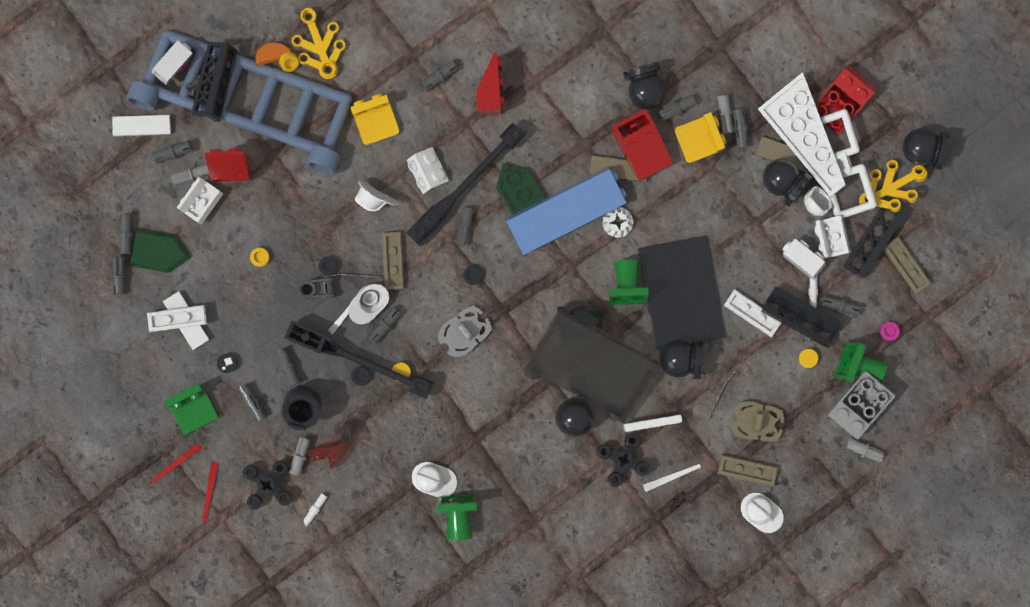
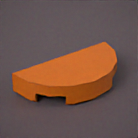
[255,42,291,66]

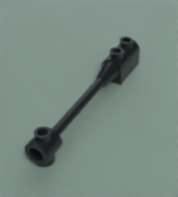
[406,123,526,247]
[284,321,434,399]

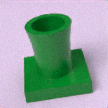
[608,260,649,305]
[834,342,887,383]
[437,494,477,541]

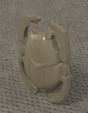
[730,401,784,442]

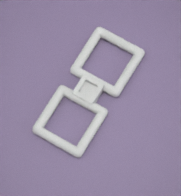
[820,109,877,218]

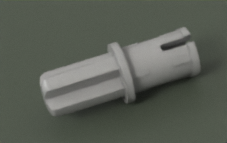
[717,95,733,134]
[171,163,210,185]
[289,437,310,476]
[845,437,884,463]

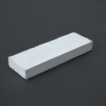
[112,115,171,136]
[723,289,781,337]
[162,291,210,350]
[147,305,207,332]
[623,415,682,432]

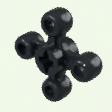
[596,433,651,487]
[243,460,292,510]

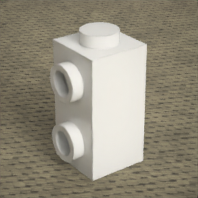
[151,40,192,85]
[783,239,825,280]

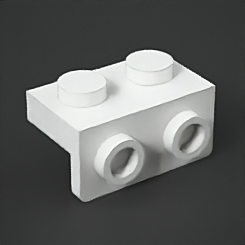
[407,147,449,194]
[177,177,223,225]
[814,215,851,258]

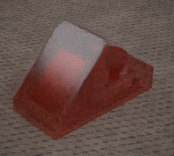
[307,443,348,470]

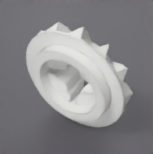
[603,207,633,238]

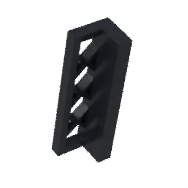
[191,42,237,122]
[842,208,906,279]
[761,286,843,348]

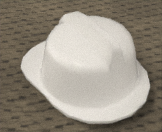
[355,180,399,211]
[348,284,389,324]
[412,462,457,497]
[741,493,784,533]

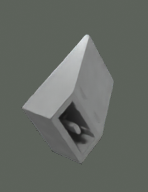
[827,371,895,440]

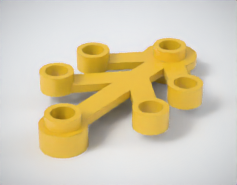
[292,8,346,79]
[859,160,927,212]

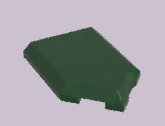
[496,163,546,215]
[131,229,191,273]

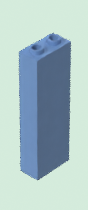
[505,167,627,255]

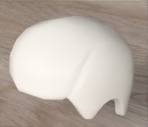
[804,186,832,216]

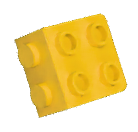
[350,93,399,145]
[675,112,726,163]

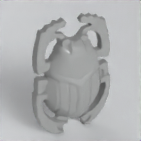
[438,305,492,357]

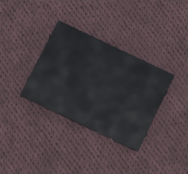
[638,236,725,350]

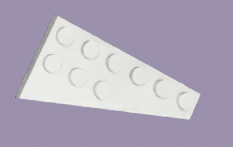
[758,72,846,197]

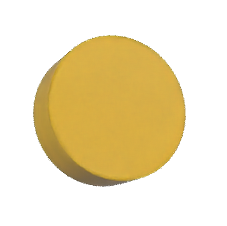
[279,52,299,72]
[250,248,270,267]
[798,349,818,368]
[392,363,411,382]

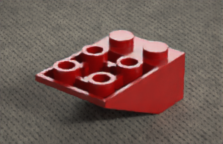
[476,52,504,116]
[815,64,878,135]
[611,109,673,181]
[205,148,251,182]

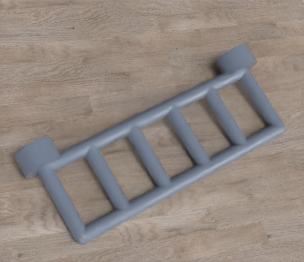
[125,30,352,175]

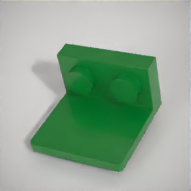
[164,383,218,435]

